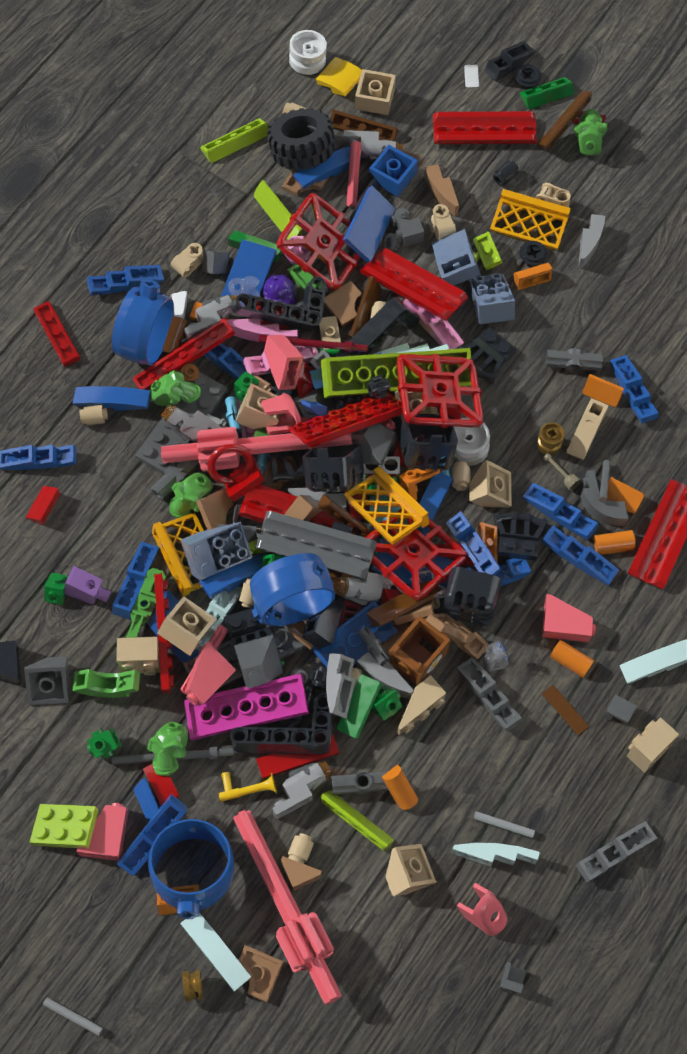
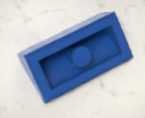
[134,778,160,823]

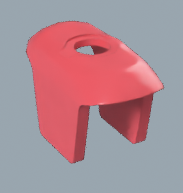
[261,393,301,435]
[457,883,507,936]

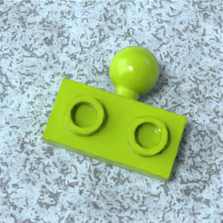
[473,231,503,271]

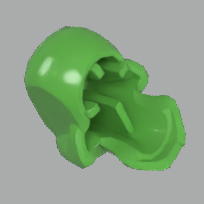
[573,109,607,156]
[151,370,201,406]
[169,473,213,518]
[147,722,188,777]

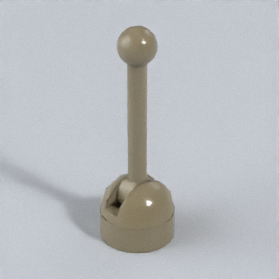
[544,454,581,491]

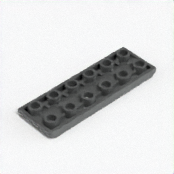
[255,511,377,580]

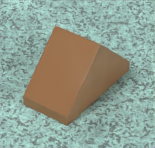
[284,495,322,521]
[281,856,322,891]

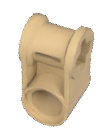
[535,183,571,208]
[431,204,456,240]
[171,243,203,278]

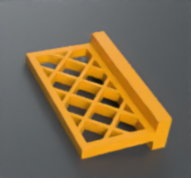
[490,189,571,250]
[344,466,429,545]
[152,513,204,597]

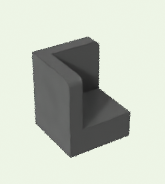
[202,250,228,274]
[604,695,637,723]
[499,962,526,996]

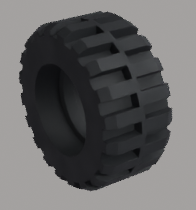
[267,108,336,171]

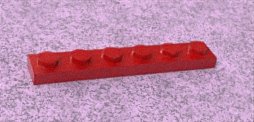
[132,318,235,390]
[154,573,174,694]

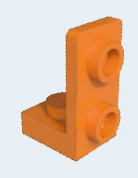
[398,464,440,500]

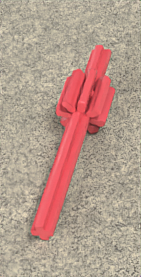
[161,427,352,472]
[233,810,342,1005]

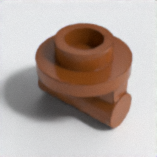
[181,364,199,382]

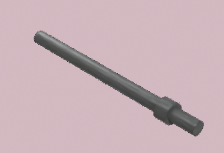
[112,747,234,765]

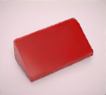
[25,486,60,526]

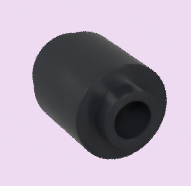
[493,160,519,186]

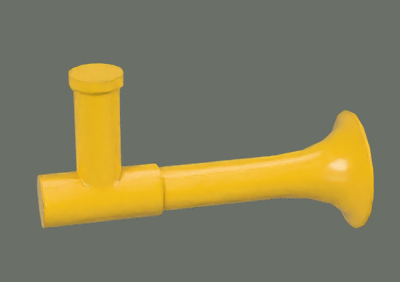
[219,772,277,802]

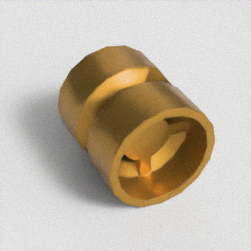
[537,422,564,456]

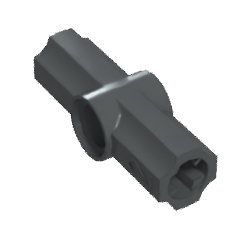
[545,348,603,372]
[151,460,200,501]
[331,771,389,795]

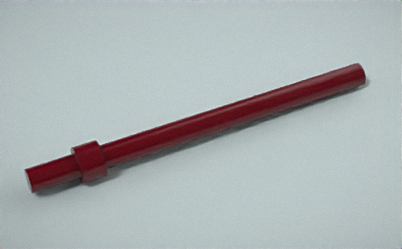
[259,335,368,353]

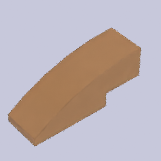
[424,164,459,216]

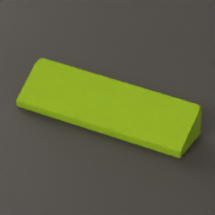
[200,119,269,163]
[254,180,303,240]
[321,790,394,852]

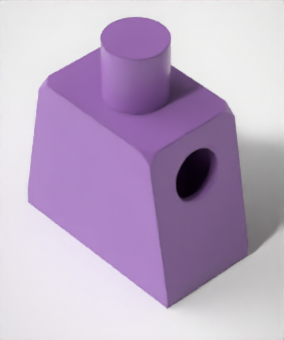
[65,566,111,604]

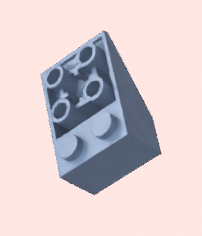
[432,229,481,286]
[468,273,515,324]
[181,522,252,580]

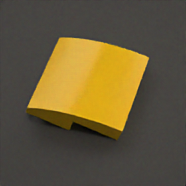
[316,57,362,96]

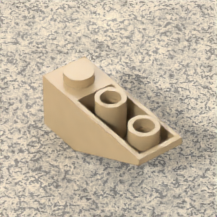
[566,398,609,460]
[398,675,446,736]

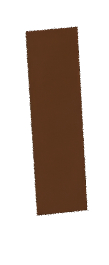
[542,685,589,735]

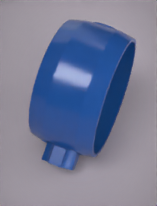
[112,280,174,365]
[250,553,335,626]
[148,819,234,919]

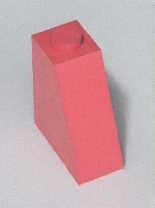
[264,335,303,390]
[542,594,596,642]
[185,642,236,706]
[77,803,129,861]

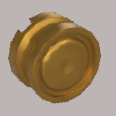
[182,969,203,1002]

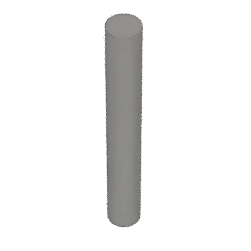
[474,811,535,838]
[43,997,103,1036]

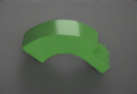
[72,669,140,698]

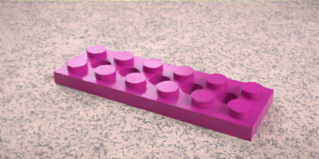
[184,674,309,740]

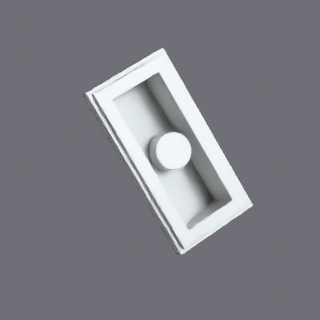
[170,291,188,319]

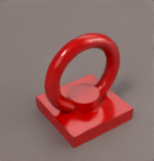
[208,444,265,502]

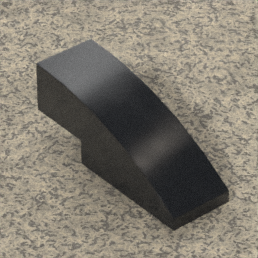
[484,41,535,81]

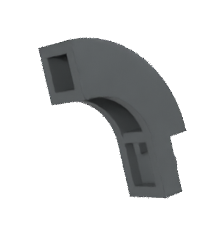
[580,470,628,527]

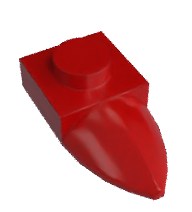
[297,362,315,398]

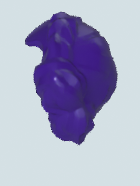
[262,275,296,305]

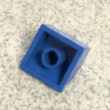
[369,144,418,197]

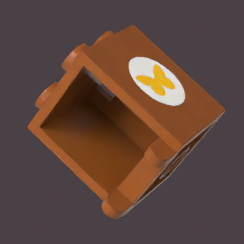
[388,616,450,686]

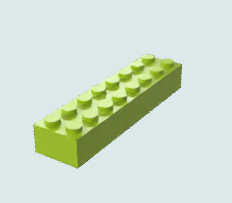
[321,348,471,398]

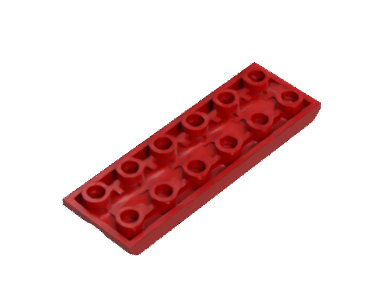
[433,111,537,144]
[360,248,468,321]
[289,392,403,447]
[627,479,687,590]
[238,484,359,534]

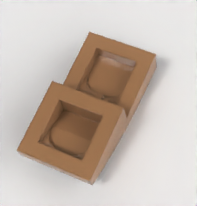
[446,620,490,660]

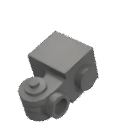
[391,208,424,247]

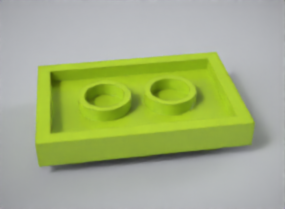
[29,804,99,849]

